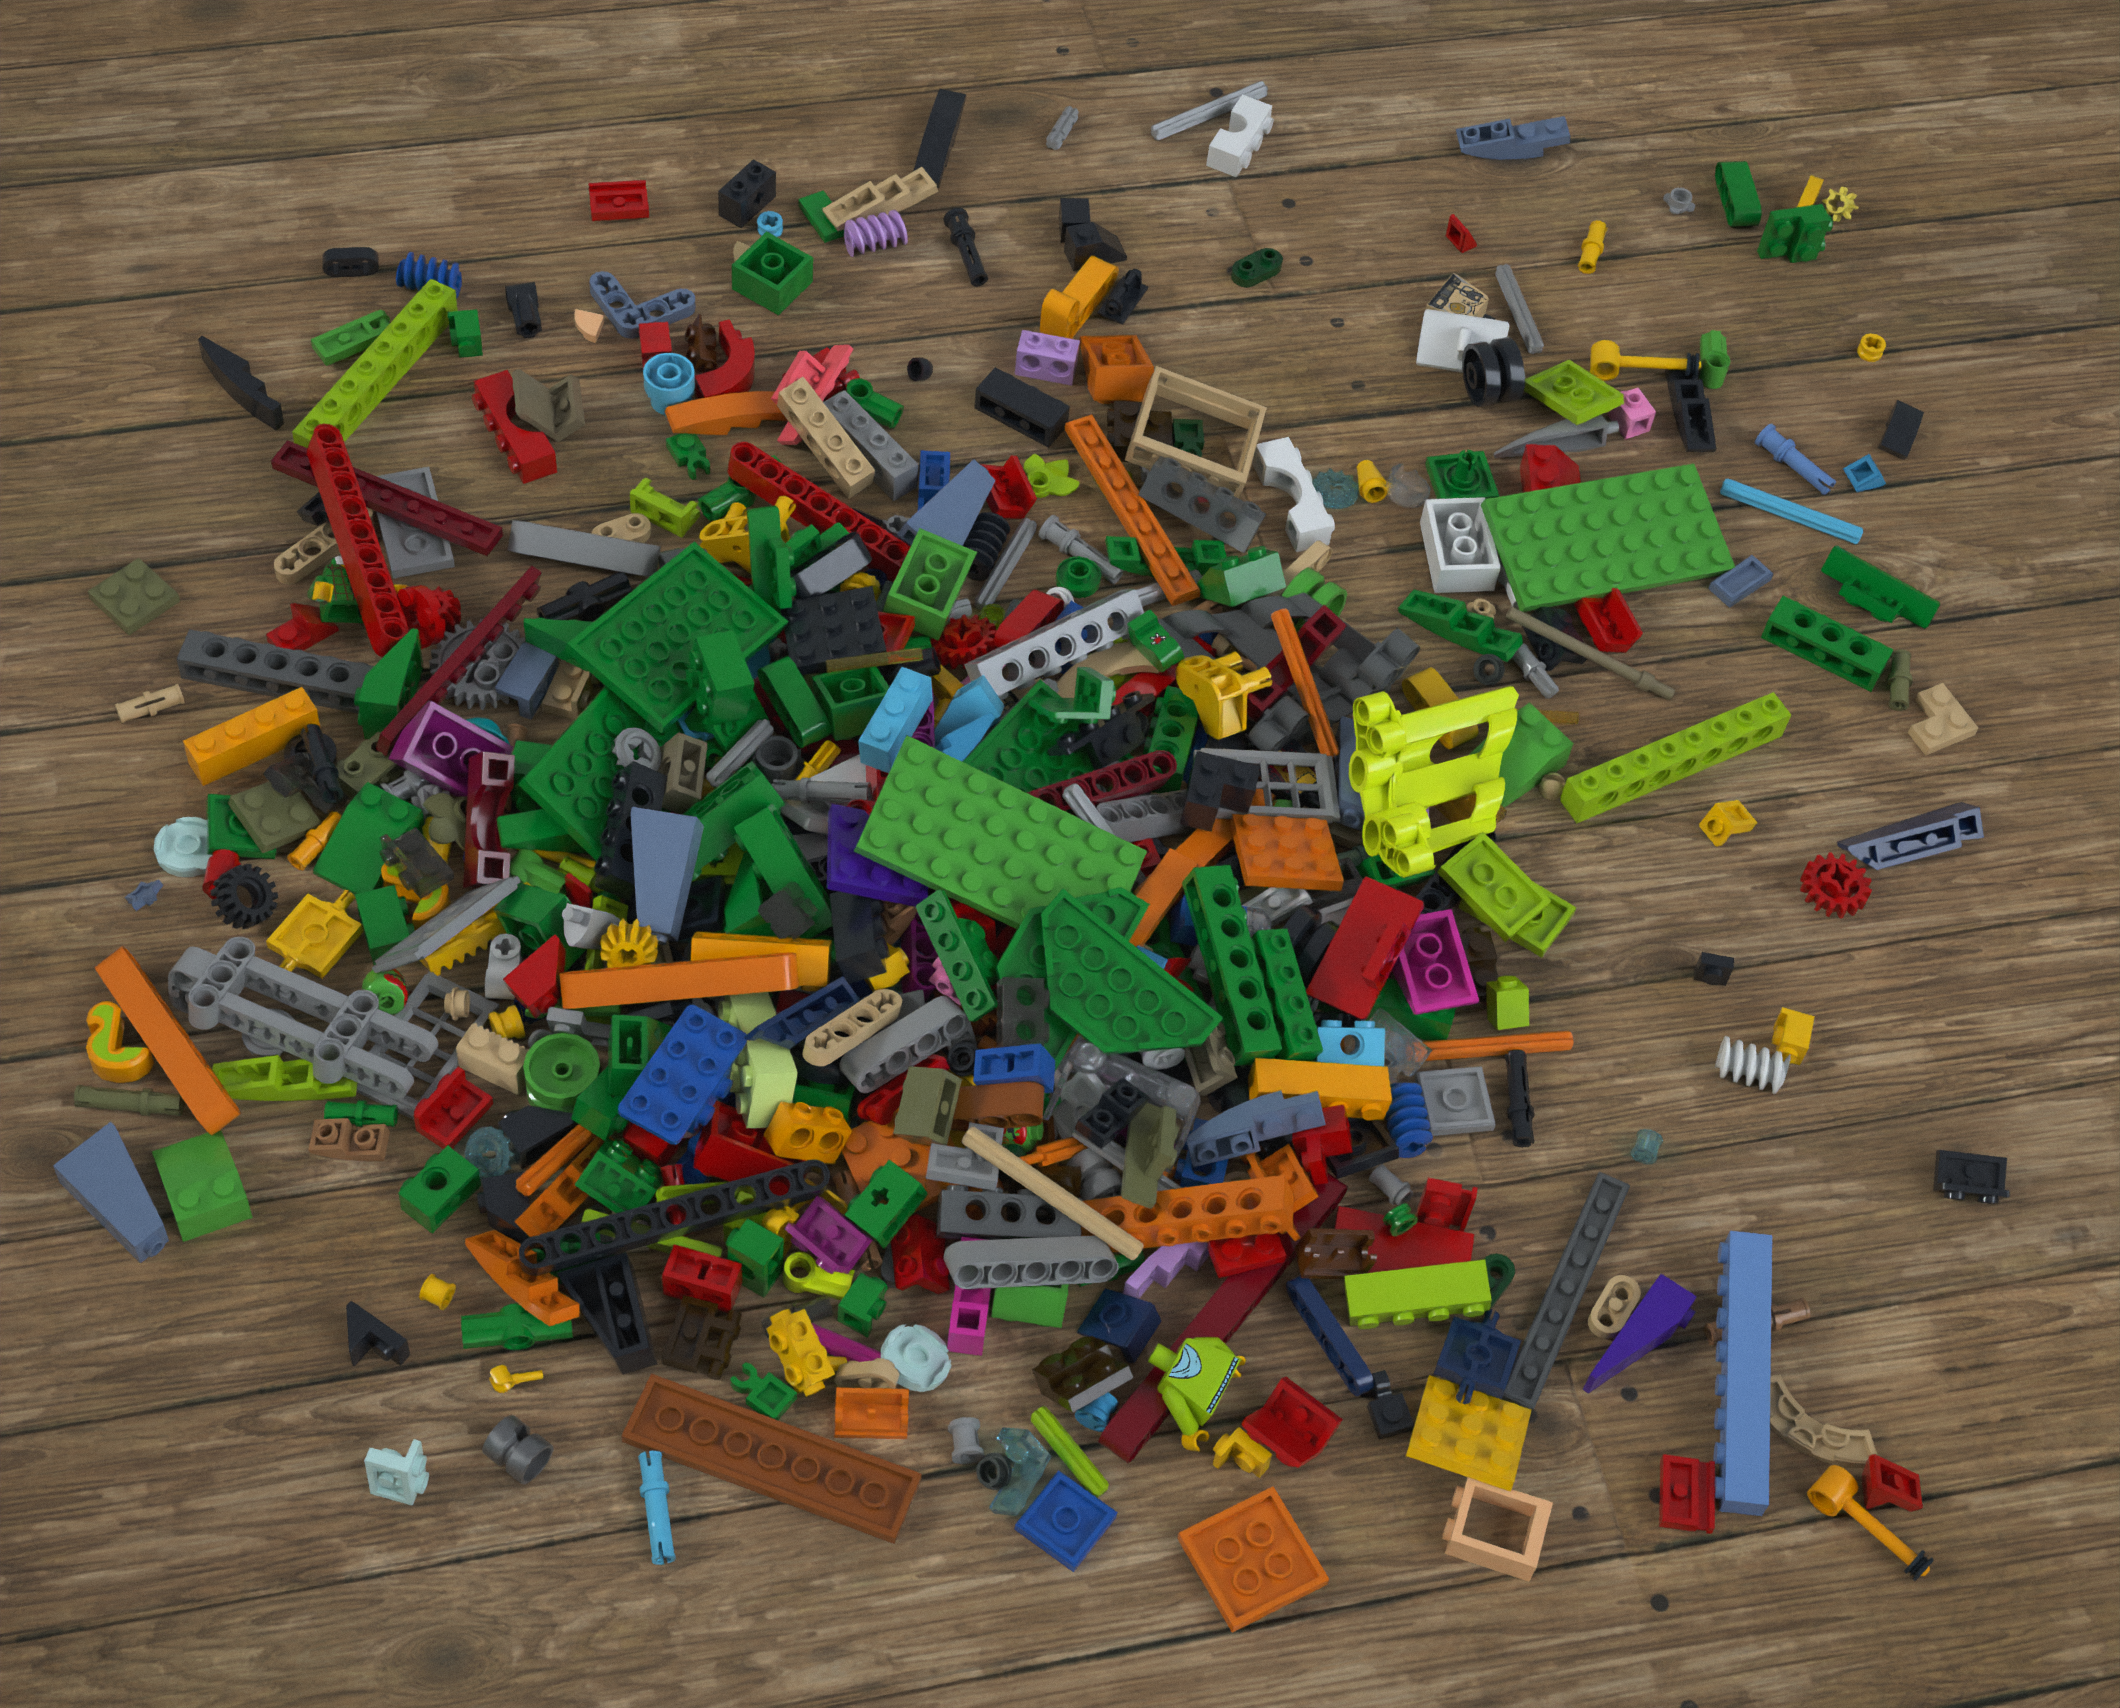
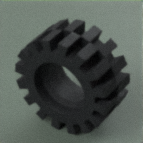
[210,864,278,929]

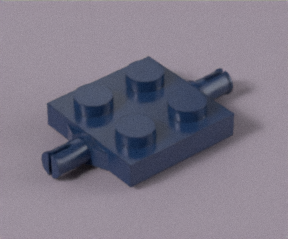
[1434,1309,1521,1404]

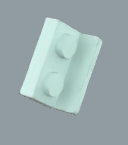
[364,1439,429,1506]

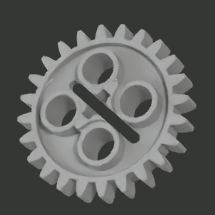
[429,619,527,710]

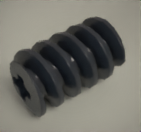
[963,512,1010,581]

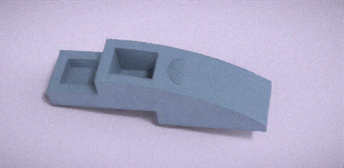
[1456,116,1570,160]
[1186,1090,1326,1167]

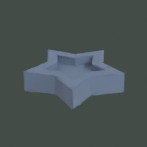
[125,879,163,911]

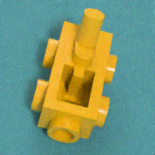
[766,1309,847,1397]

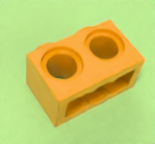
[764,1102,852,1164]

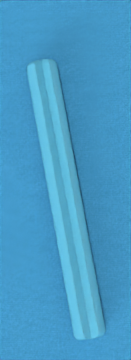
[1720,478,1863,544]

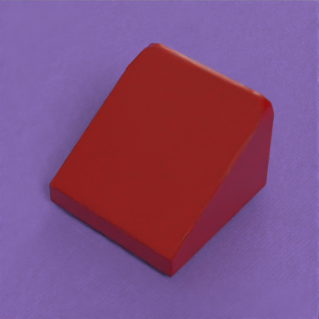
[1445,214,1477,253]

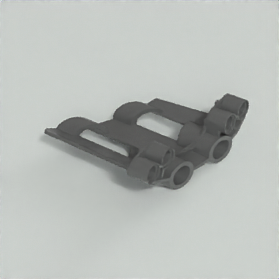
[1158,593,1420,752]

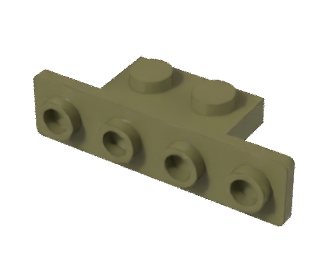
[1121,1103,1179,1209]

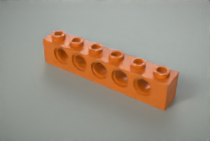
[1081,1175,1294,1252]

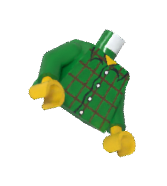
[307,556,409,623]

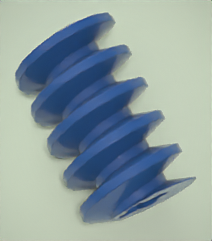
[396,252,462,299]
[1385,1082,1433,1158]

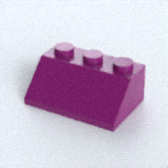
[388,701,514,797]

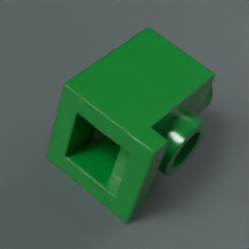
[447,309,483,358]
[837,1273,888,1338]

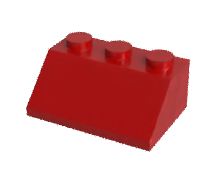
[1520,444,1581,493]
[694,1101,807,1196]

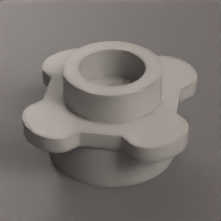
[1663,188,1695,214]

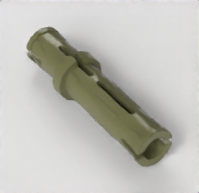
[74,1085,184,1116]

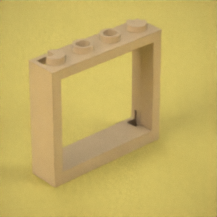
[1125,366,1267,498]

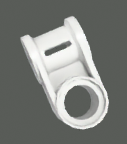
[485,934,522,1000]

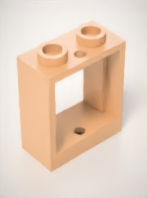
[1442,1477,1553,1582]

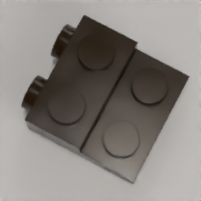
[1107,401,1172,462]
[1459,927,1499,1003]
[1032,1336,1133,1413]

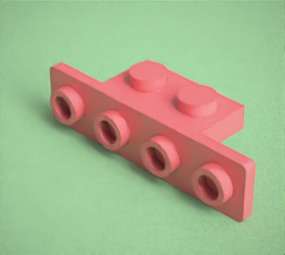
[771,345,853,445]

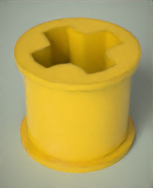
[419,1274,456,1310]

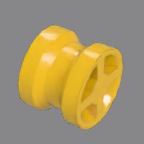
[488,1005,525,1039]

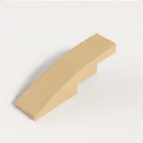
[822,167,938,231]

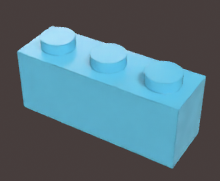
[858,667,933,773]

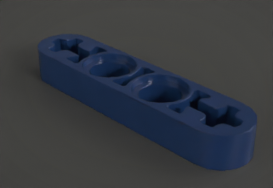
[1286,1275,1374,1397]

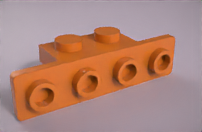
[1240,1144,1319,1242]

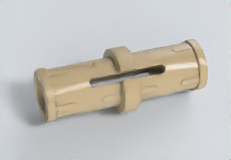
[115,684,185,724]

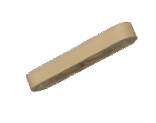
[274,508,375,584]
[802,989,902,1066]

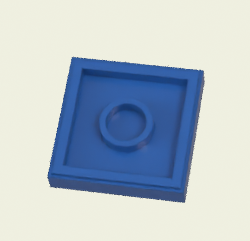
[1014,1470,1118,1572]

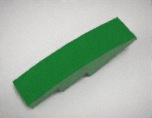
[1398,589,1523,662]

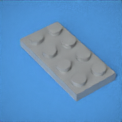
[376,467,455,579]

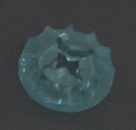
[1312,468,1359,509]
[465,1127,514,1182]

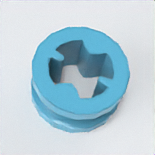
[757,211,783,237]

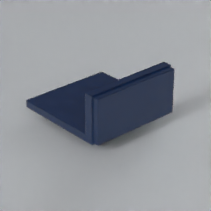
[1077,1288,1161,1363]

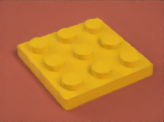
[1406,1375,1531,1492]

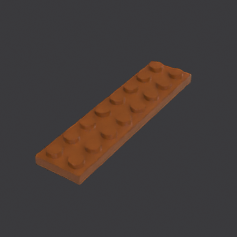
[621,1373,922,1544]

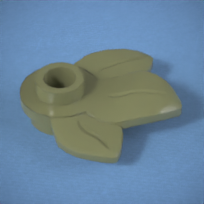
[423,793,467,851]

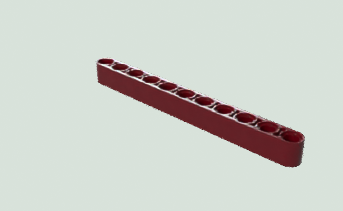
[1098,1172,1348,1464]

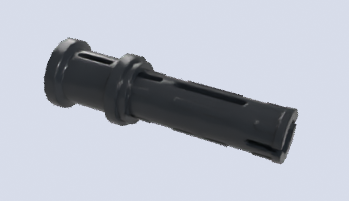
[943,208,988,286]

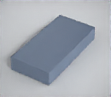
[1708,555,1773,608]

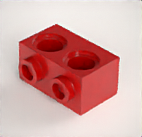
[662,1244,742,1313]

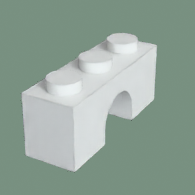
[1206,94,1274,177]

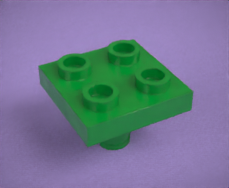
[1425,449,1499,499]

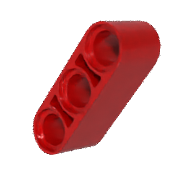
[994,589,1064,648]

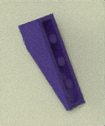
[1583,1274,1697,1394]

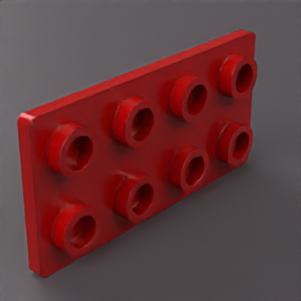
[1306,877,1424,1021]

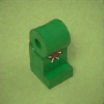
[1127,610,1184,672]

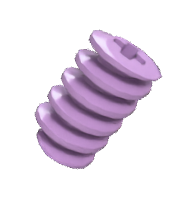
[844,210,908,256]

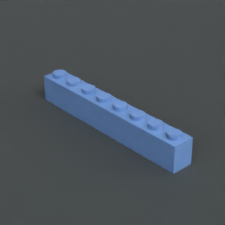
[1714,1231,1772,1516]

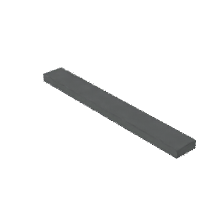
[1502,1171,1630,1414]

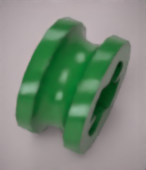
[1383,1203,1418,1236]

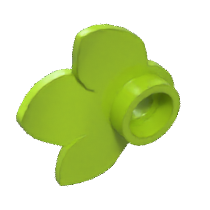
[1023,454,1080,498]

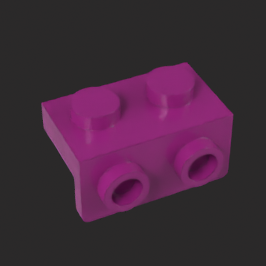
[784,1196,873,1274]

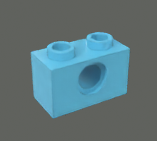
[1312,1020,1385,1067]

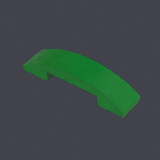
[1105,536,1227,577]

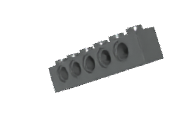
[177,629,374,714]

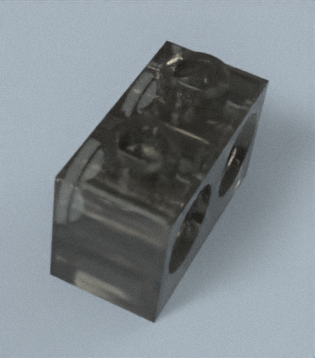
[997,977,1050,1048]

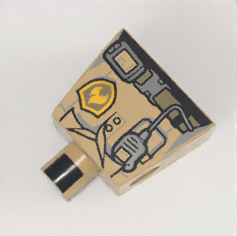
[1426,273,1497,320]

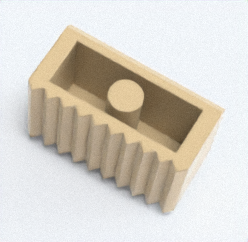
[456,1023,529,1095]

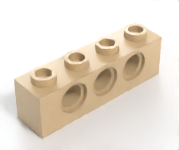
[777,377,875,499]

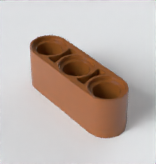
[951,1082,1045,1132]

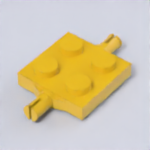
[266,890,364,979]

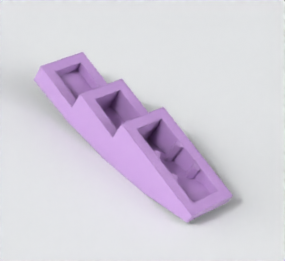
[1123,1242,1210,1299]

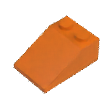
[1079,335,1154,404]

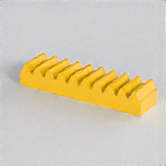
[419,882,531,976]

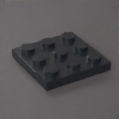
[780,586,888,675]

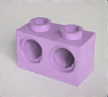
[1015,330,1080,386]

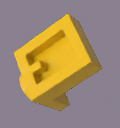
[1699,800,1758,847]
[1212,1427,1272,1478]

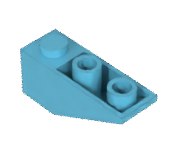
[934,675,1004,747]

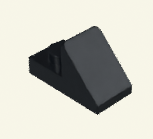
[346,1301,410,1366]

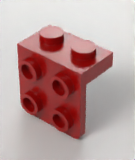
[1241,1376,1343,1468]

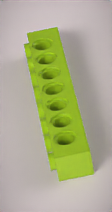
[292,279,458,448]
[1560,692,1791,824]

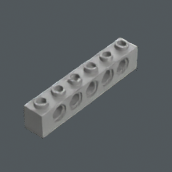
[964,589,1144,700]

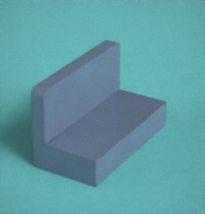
[495,643,559,720]

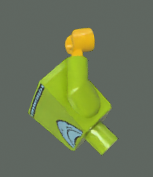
[1148,1337,1246,1452]

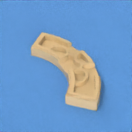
[1057,642,1159,698]
[1770,1374,1878,1468]

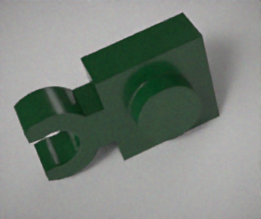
[1172,418,1205,457]

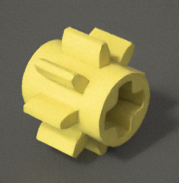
[1822,187,1859,222]

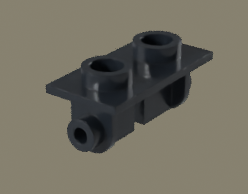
[1097,269,1148,325]

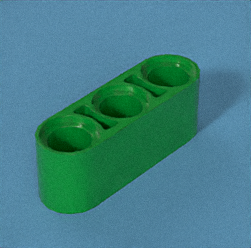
[1715,161,1762,227]
[757,657,831,748]

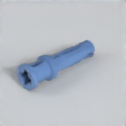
[1755,424,1836,495]

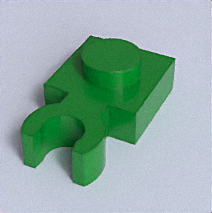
[666,433,711,480]
[730,1362,797,1420]

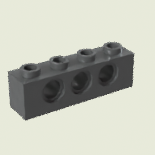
[1138,456,1266,553]
[936,1185,1082,1240]

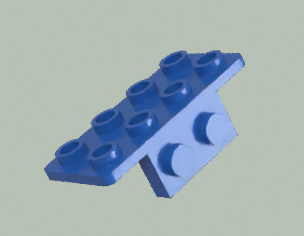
[618,1005,747,1145]

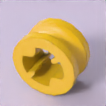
[1857,333,1886,362]

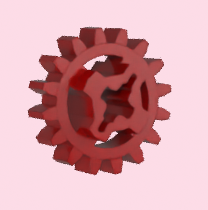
[930,614,997,669]
[1800,852,1872,919]

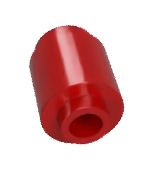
[202,849,241,900]

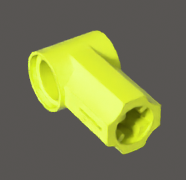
[783,1252,855,1300]

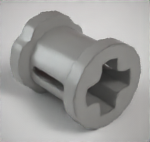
[948,1417,984,1464]

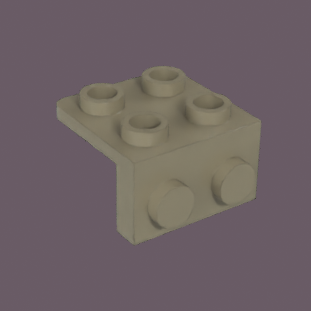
[512,369,585,442]

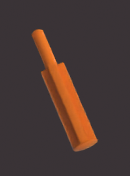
[1019,1136,1089,1167]

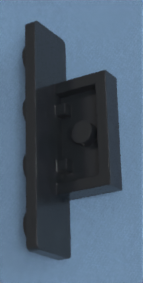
[1047,691,1155,770]

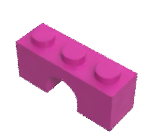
[947,1237,991,1356]

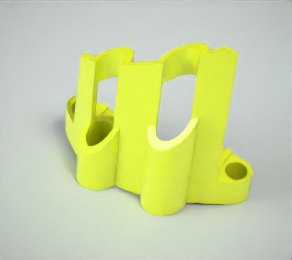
[1349,686,1519,878]

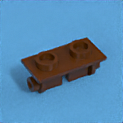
[685,314,717,373]

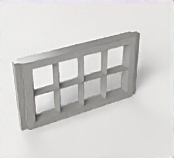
[1193,748,1340,823]
[372,876,521,973]
[357,971,500,1120]

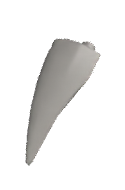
[1494,415,1619,458]
[562,903,621,950]

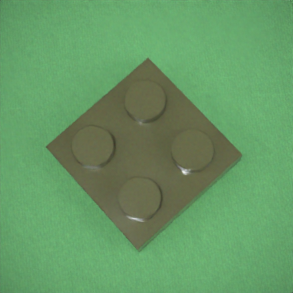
[88,558,180,635]
[228,775,321,853]

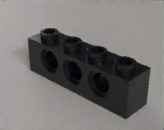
[594,761,668,901]

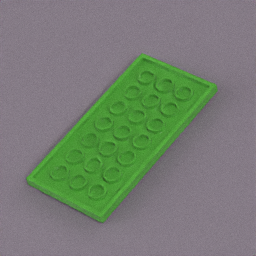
[1481,464,1735,612]
[854,735,1147,929]

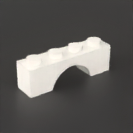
[1252,437,1335,552]

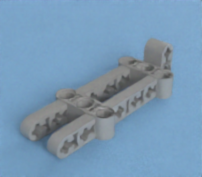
[168,937,439,1099]

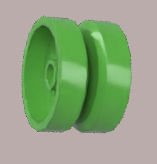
[1282,567,1347,632]
[523,1032,601,1113]

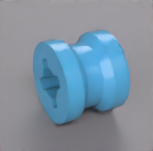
[1075,1392,1119,1432]

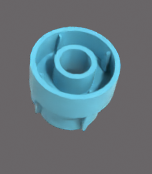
[643,353,695,416]

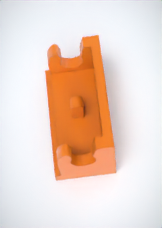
[834,1387,909,1439]

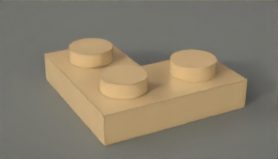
[1908,683,1979,756]

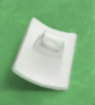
[1416,309,1509,373]

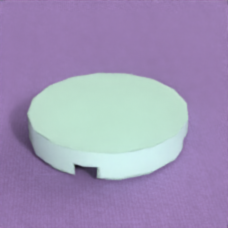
[154,817,212,877]
[881,1324,951,1392]

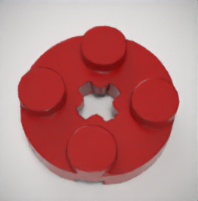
[397,585,446,649]

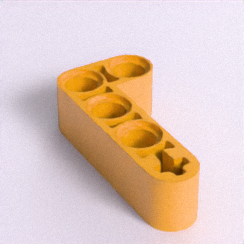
[1040,256,1119,339]

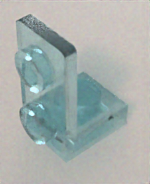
[989,1427,1052,1516]

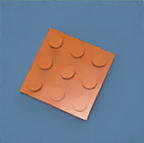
[1230,814,1344,891]
[842,1108,965,1212]
[1177,1486,1329,1633]

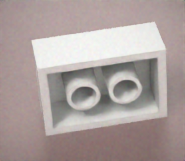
[1420,497,1500,593]

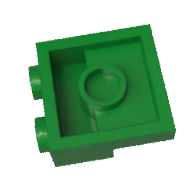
[1757,204,1833,263]

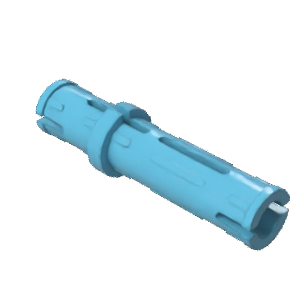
[638,1450,676,1565]

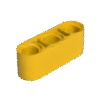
[1402,667,1479,749]

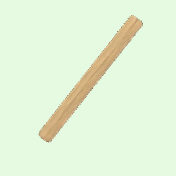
[962,1127,1144,1260]

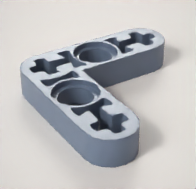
[589,271,696,339]

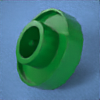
[1055,556,1101,598]

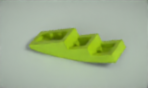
[212,1055,358,1101]

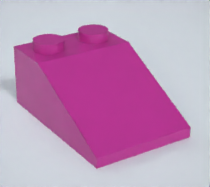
[1392,909,1479,1015]

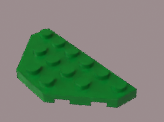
[995,887,1150,1071]
[1041,888,1223,1055]

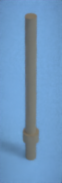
[1506,606,1675,700]

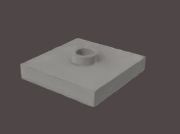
[1415,1066,1496,1136]

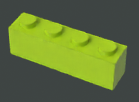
[1344,1260,1492,1329]

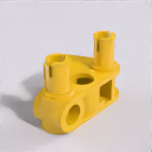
[699,496,796,574]
[1175,651,1272,740]

